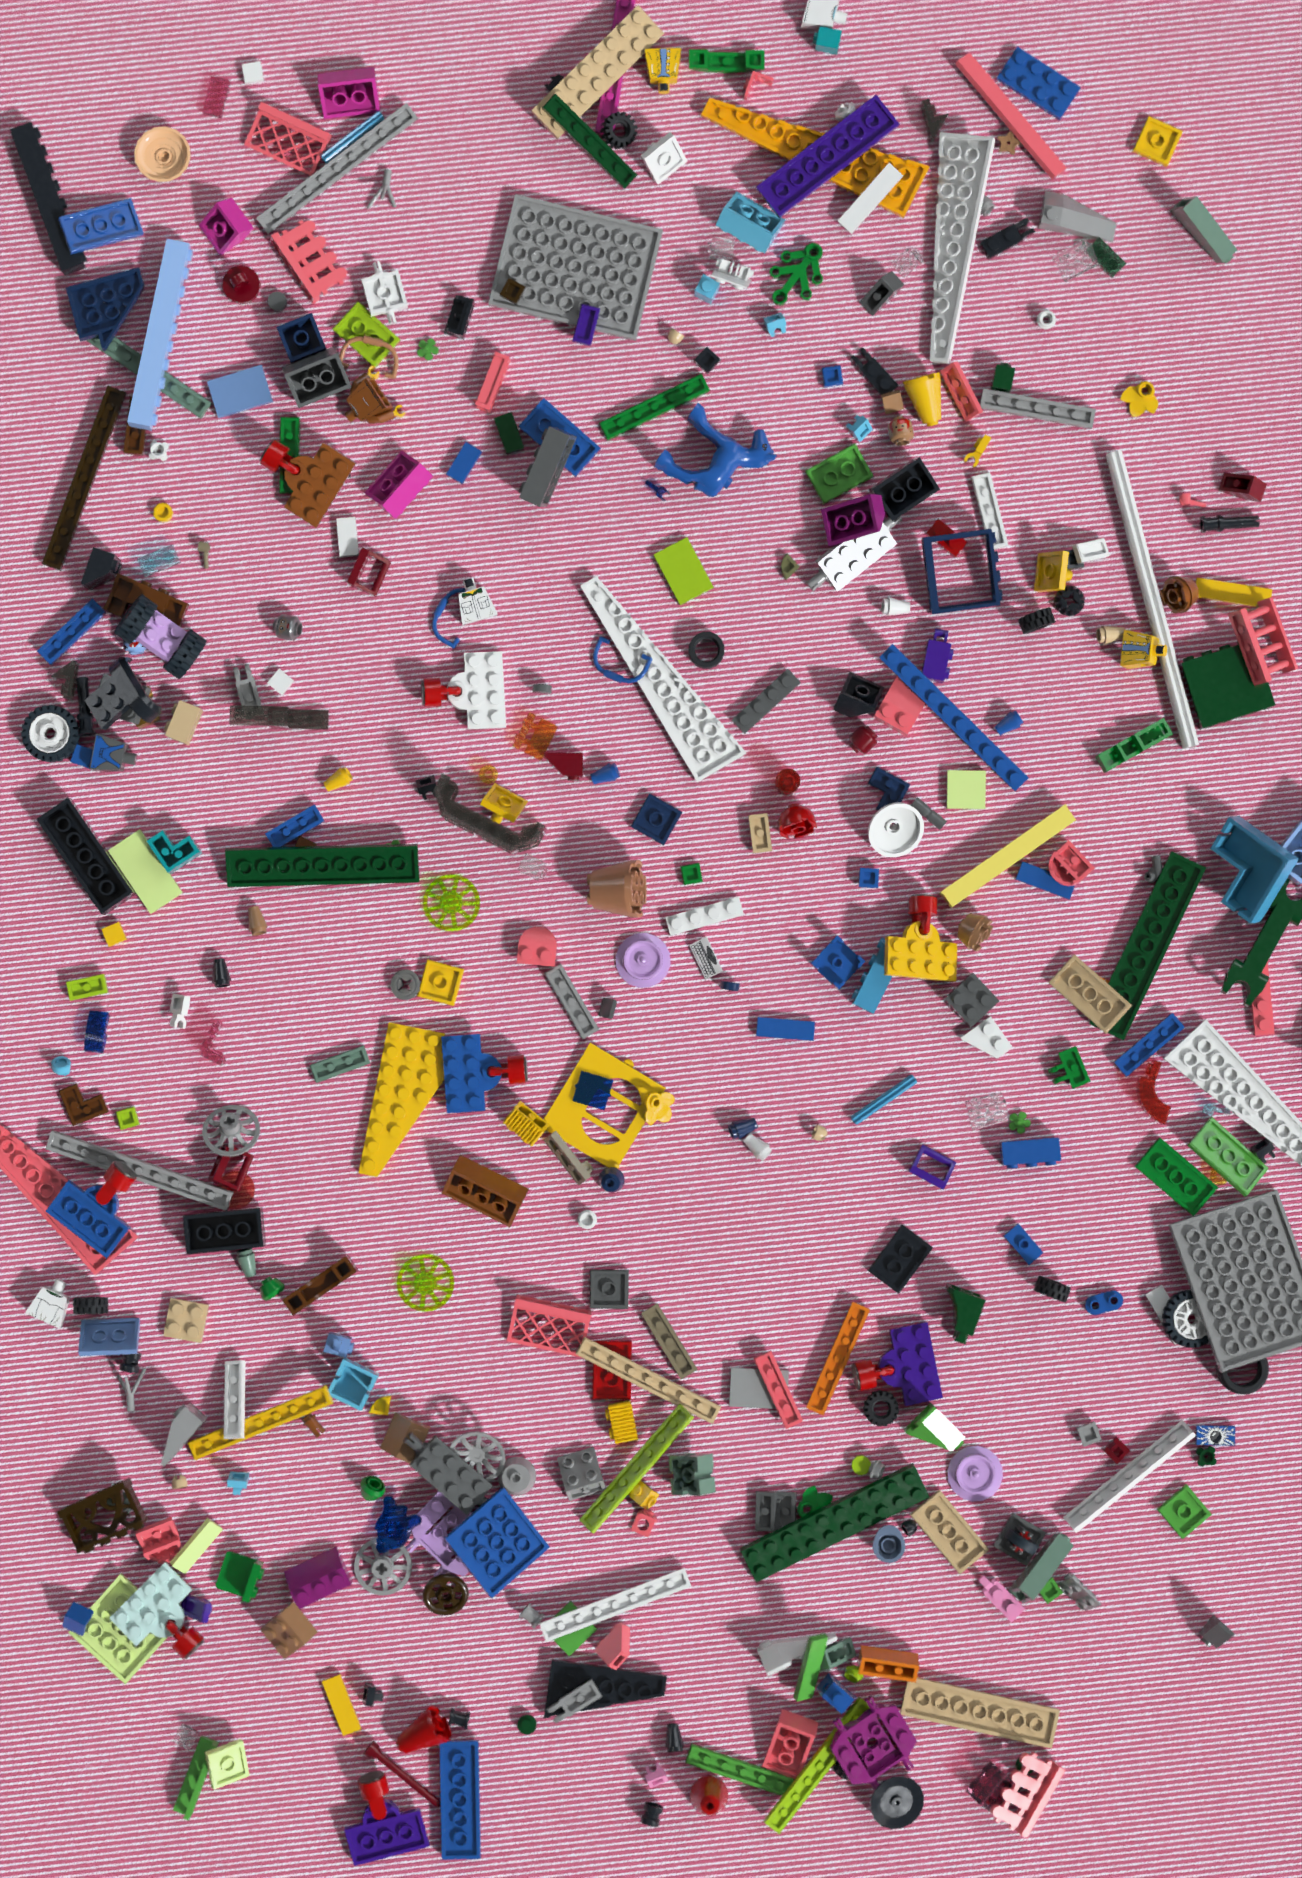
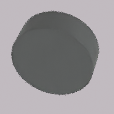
[268,291,287,312]
[532,684,552,694]

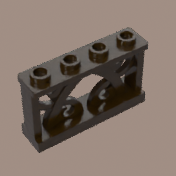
[57,1477,149,1554]

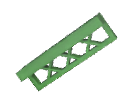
[173,1735,220,1821]

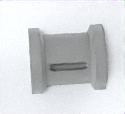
[519,1603,545,1629]

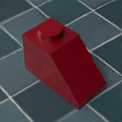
[1218,472,1267,502]
[544,753,583,781]

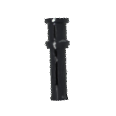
[1200,515,1260,533]
[76,677,96,736]

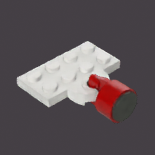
[421,651,506,730]

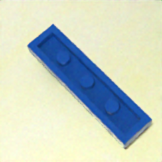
[37,598,106,666]
[1113,1013,1185,1077]

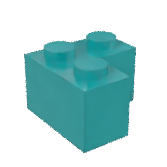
[147,830,203,874]

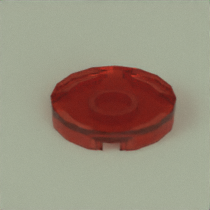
[217,1171,255,1209]

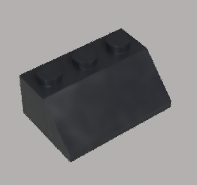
[868,457,940,521]

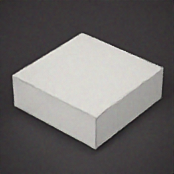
[242,61,264,85]
[267,668,294,696]

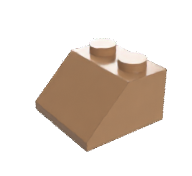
[380,1412,430,1463]

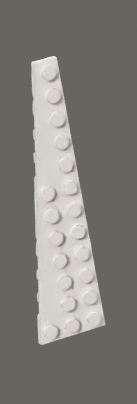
[930,132,995,364]
[580,576,747,783]
[1163,1019,1302,1166]

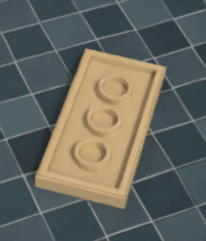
[1048,954,1132,1034]
[910,1489,989,1574]

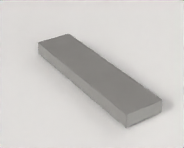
[545,964,599,1039]

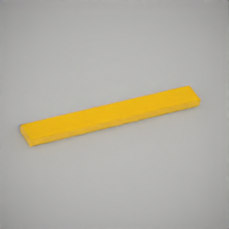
[187,1385,334,1460]

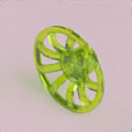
[423,874,480,932]
[397,1254,455,1312]

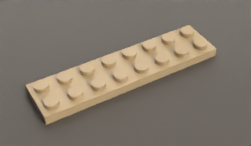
[531,5,664,139]
[900,1677,1060,1749]

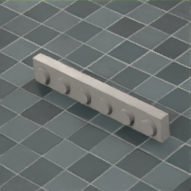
[980,388,1096,429]

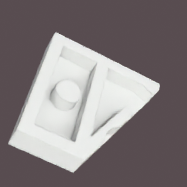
[960,1016,1013,1059]

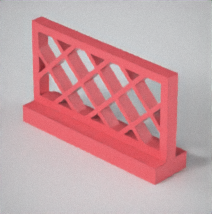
[244,102,333,176]
[507,1294,592,1358]

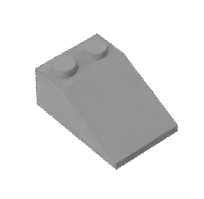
[161,1403,207,1466]

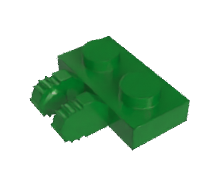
[1048,1046,1091,1089]

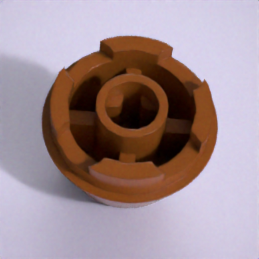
[1160,576,1199,613]

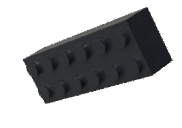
[36,798,137,915]

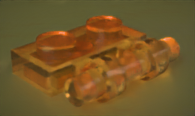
[512,712,558,761]

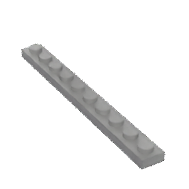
[256,103,418,234]
[46,1130,234,1211]

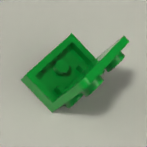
[216,1551,265,1603]

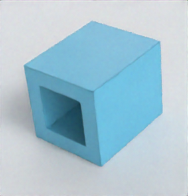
[694,274,720,305]

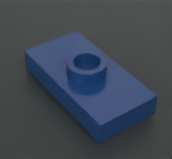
[1003,1223,1043,1265]

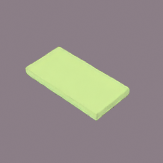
[108,829,183,914]

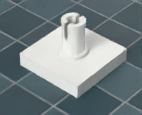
[640,132,687,184]

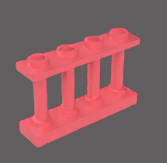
[1228,597,1298,686]

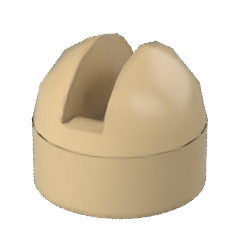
[668,328,684,344]
[812,1124,828,1141]
[172,1474,188,1489]

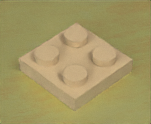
[163,1298,209,1343]

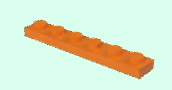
[806,1301,870,1416]

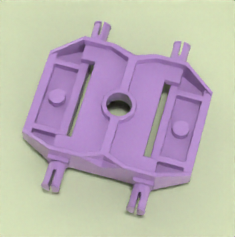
[405,1491,473,1577]

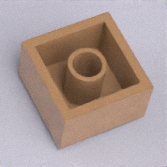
[260,1602,318,1659]

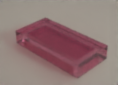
[202,76,230,119]

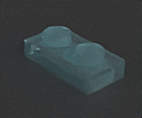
[137,544,181,577]

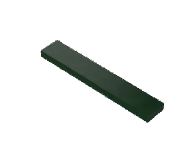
[542,93,637,189]

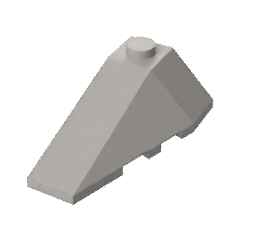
[1038,191,1117,242]

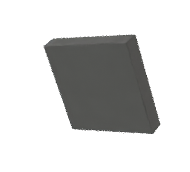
[590,1269,629,1309]

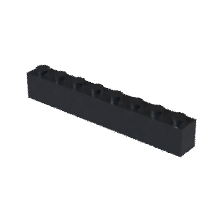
[10,122,87,276]

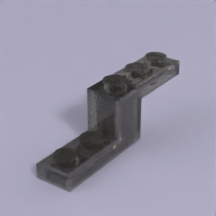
[229,705,329,730]

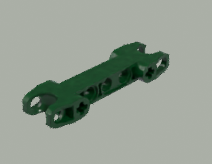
[1220,878,1302,1007]

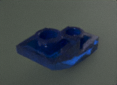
[84,1010,110,1053]

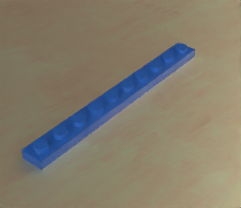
[879,644,1029,791]

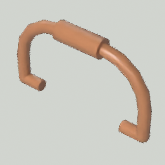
[339,335,399,379]

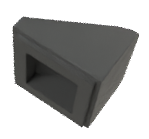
[599,998,617,1019]

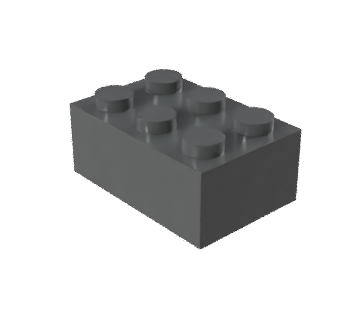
[282,346,351,408]

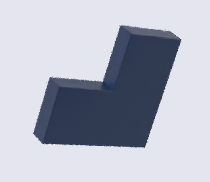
[868,767,911,811]

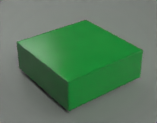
[680,863,703,885]

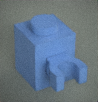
[323,1332,355,1358]

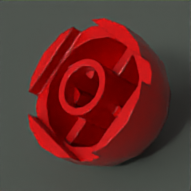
[778,803,817,838]

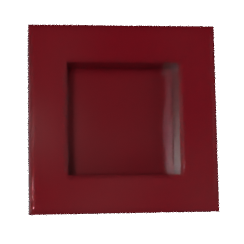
[1103,1436,1130,1464]

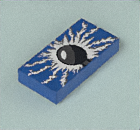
[1195,1425,1235,1446]

